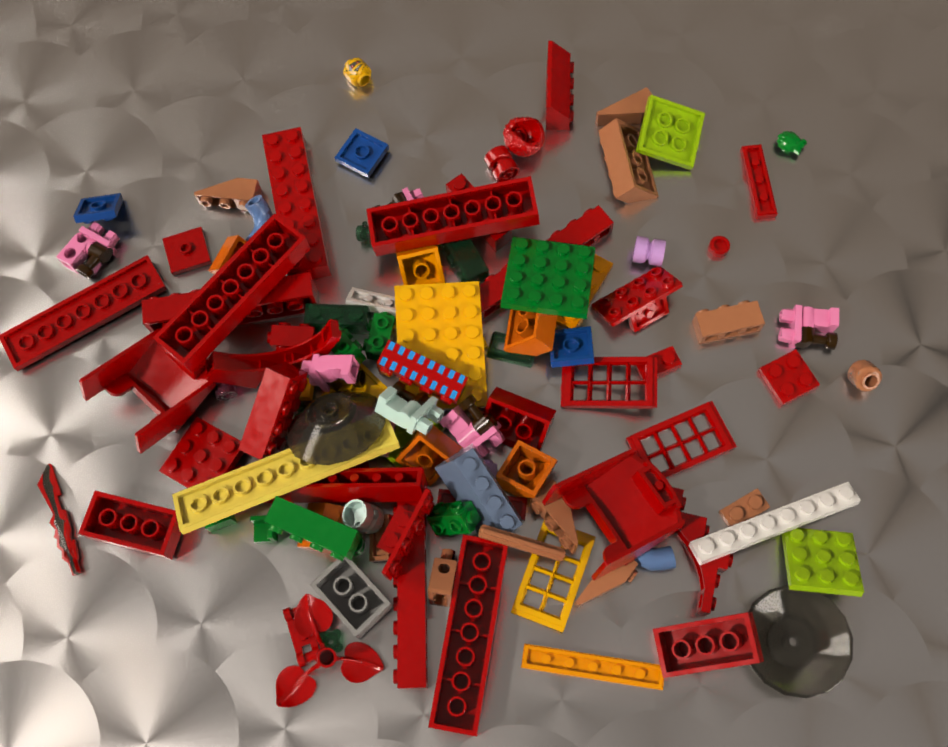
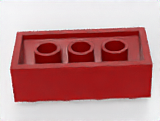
[546,41,574,130]

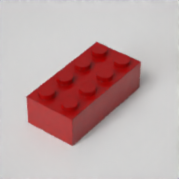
[238,362,308,460]
[78,490,181,560]
[653,612,764,678]

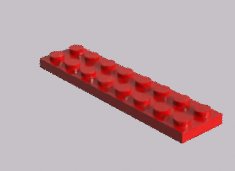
[0,255,167,371]

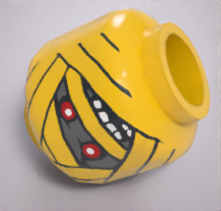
[343,58,371,87]

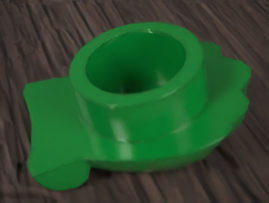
[777,131,807,155]

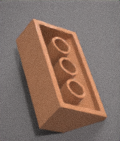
[598,118,659,203]

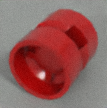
[484,145,520,182]

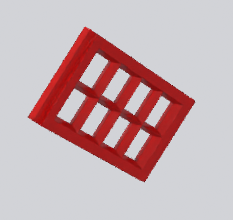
[561,357,658,409]
[626,401,737,479]

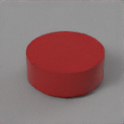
[708,236,730,257]

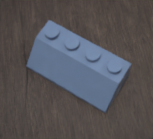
[434,443,523,535]

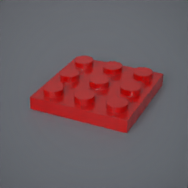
[159,417,244,488]

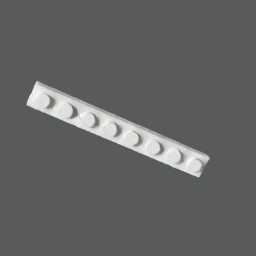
[688,482,861,565]

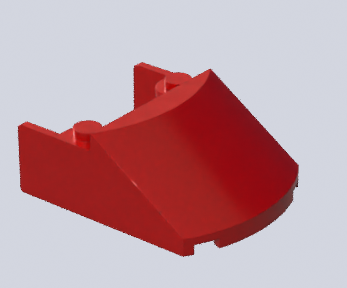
[79,328,216,454]
[542,449,685,581]

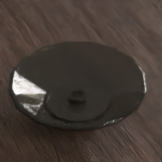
[287,389,386,465]
[748,585,853,698]

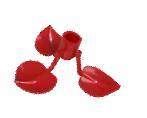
[276,594,384,707]

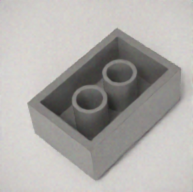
[310,558,393,639]

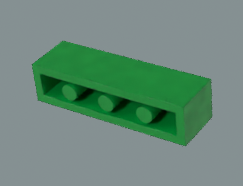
[264,496,363,561]

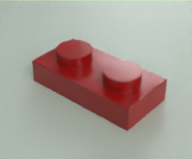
[634,346,682,380]

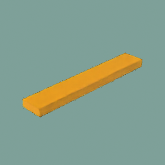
[521,643,664,690]

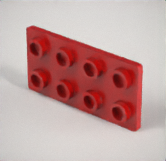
[591,266,683,332]
[376,488,435,581]

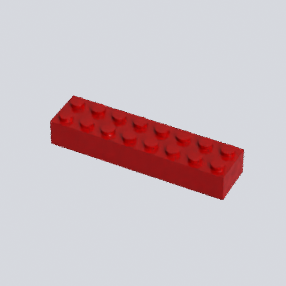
[262,127,332,280]
[366,176,540,257]
[153,213,310,373]
[141,272,320,333]
[428,534,509,737]

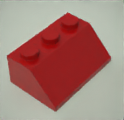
[484,387,557,451]

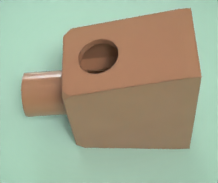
[428,549,458,607]

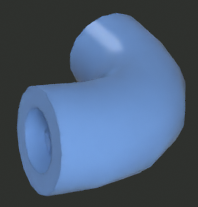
[245,195,273,241]
[635,546,676,571]

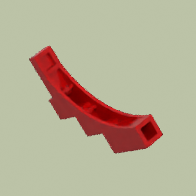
[205,319,341,389]
[672,487,733,616]

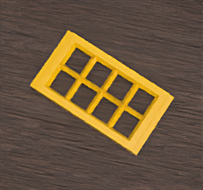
[511,520,596,633]

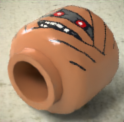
[848,360,882,392]

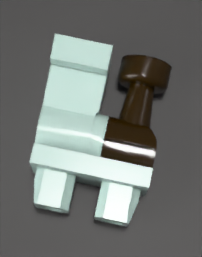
[375,381,445,436]

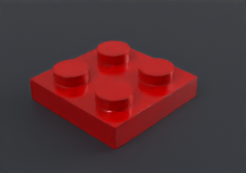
[758,349,820,406]

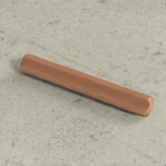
[479,524,566,562]

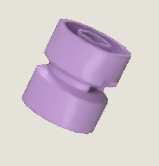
[632,236,666,267]

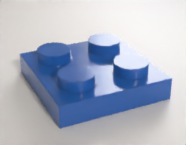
[334,128,389,178]
[73,193,123,224]
[550,326,594,368]

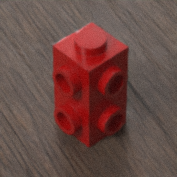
[267,322,318,351]

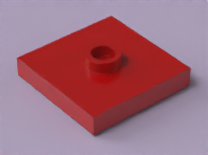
[162,227,212,276]

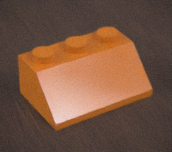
[504,309,557,356]

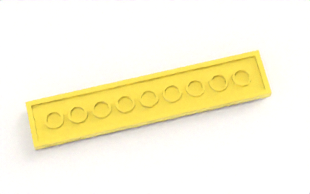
[172,413,400,535]

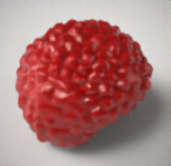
[503,117,545,157]

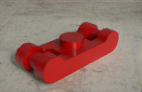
[283,607,320,667]

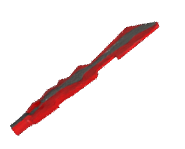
[37,464,81,576]

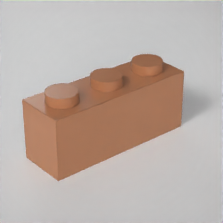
[692,300,765,344]

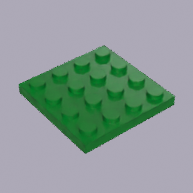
[501,237,596,319]

